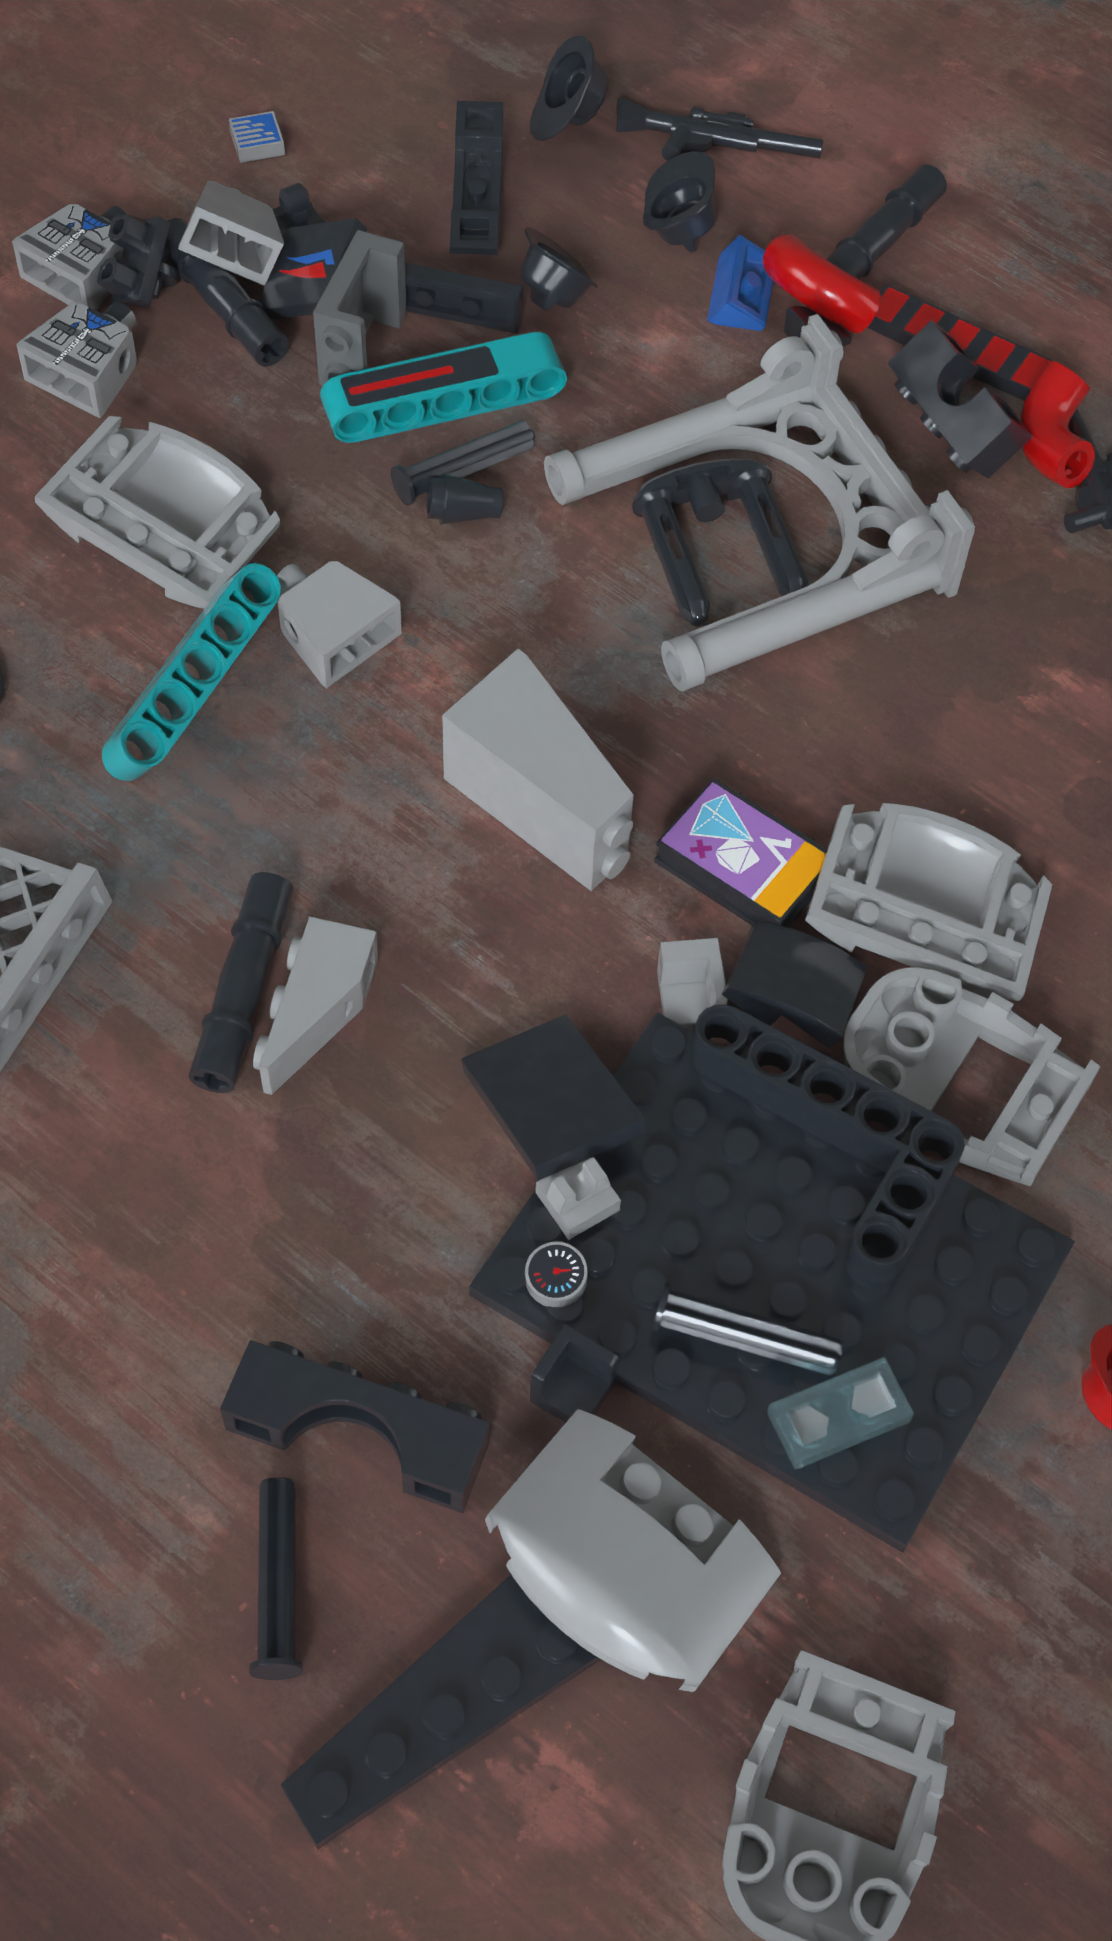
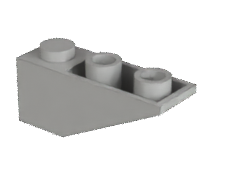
[253,916,378,1095]

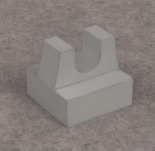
[536,1157,621,1240]

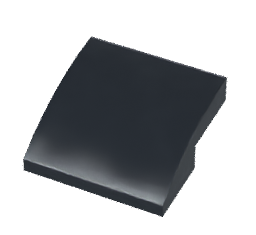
[722,921,867,1048]

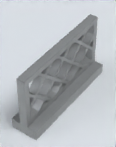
[0,847,113,1072]

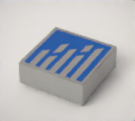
[229,111,285,163]

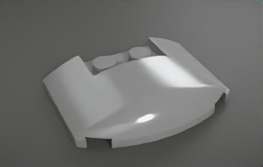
[35,416,280,609]
[805,803,1053,1001]
[485,1409,781,1692]

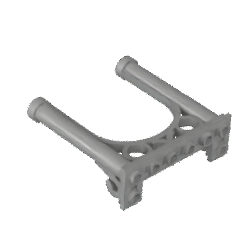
[544,314,975,692]

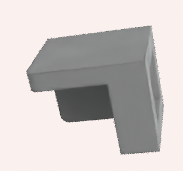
[657,938,727,1029]

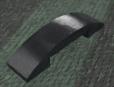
[450,101,503,255]

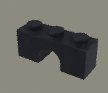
[888,320,1033,479]

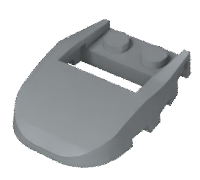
[844,967,1101,1187]
[722,1650,956,1941]

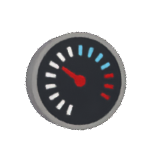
[525,1242,588,1307]

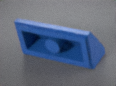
[707,235,773,331]

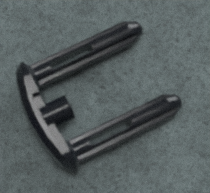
[632,459,808,626]

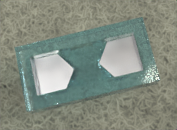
[767,1357,914,1470]

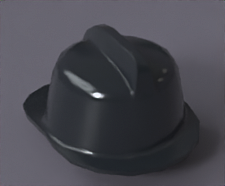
[530,36,608,141]
[643,151,718,253]
[520,227,598,310]

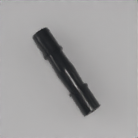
[826,164,947,279]
[164,218,289,367]
[188,872,294,1093]

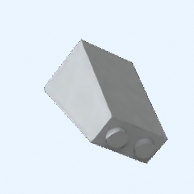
[442,649,634,891]

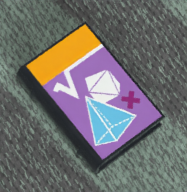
[654,778,827,928]

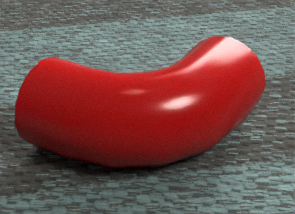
[763,234,881,334]
[1020,361,1095,488]

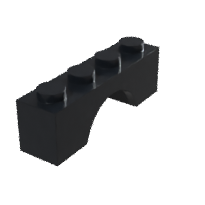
[220,1340,490,1513]

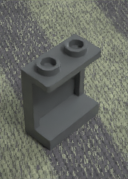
[313,230,407,385]

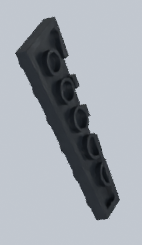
[281,1574,602,1850]

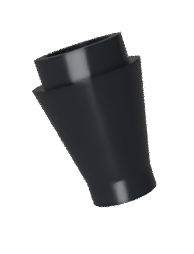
[426,473,503,525]

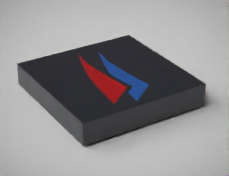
[259,218,367,319]

